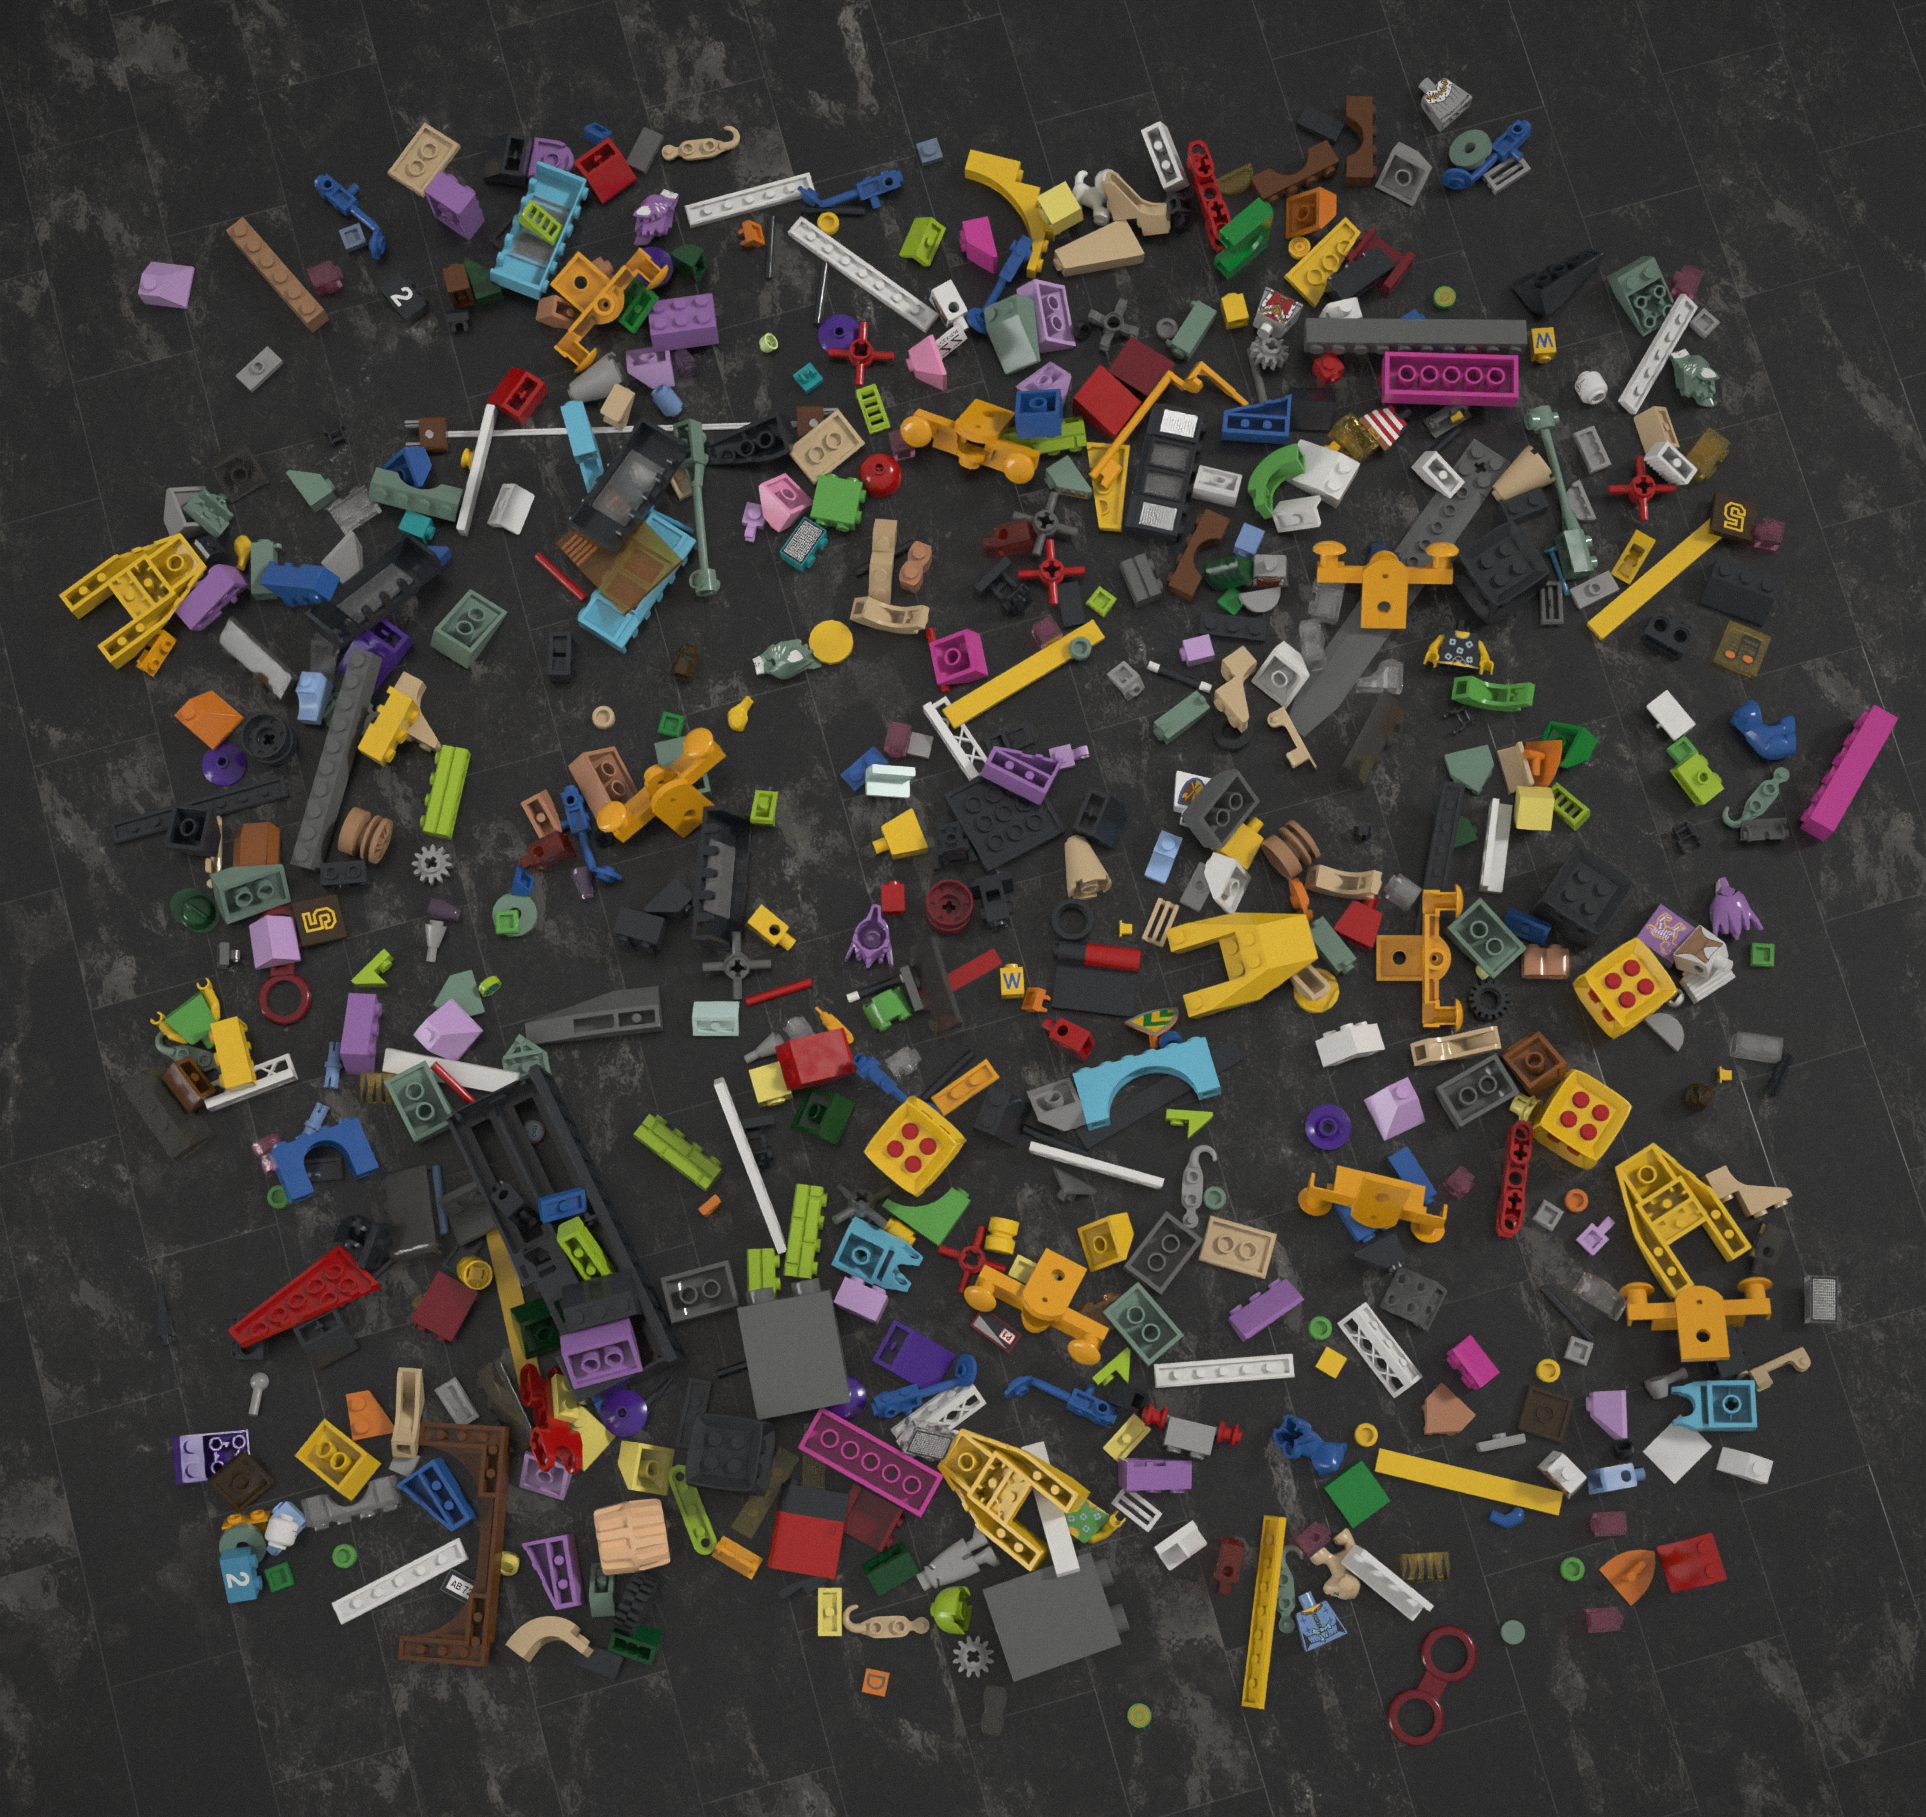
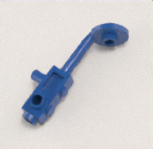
[1441,120,1532,189]
[797,169,904,209]
[314,174,385,260]
[966,234,1033,333]
[560,785,622,883]
[853,1053,941,1115]
[870,1354,977,1419]
[1004,1376,1118,1428]

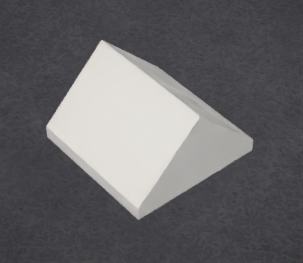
[1192,465,1242,508]

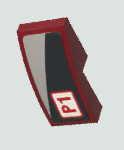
[969,1311,1022,1354]

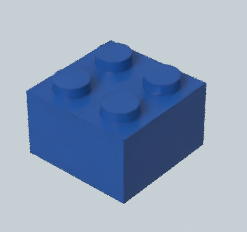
[1015,389,1063,439]

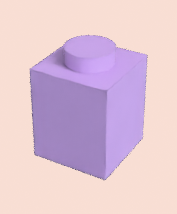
[1179,634,1215,667]

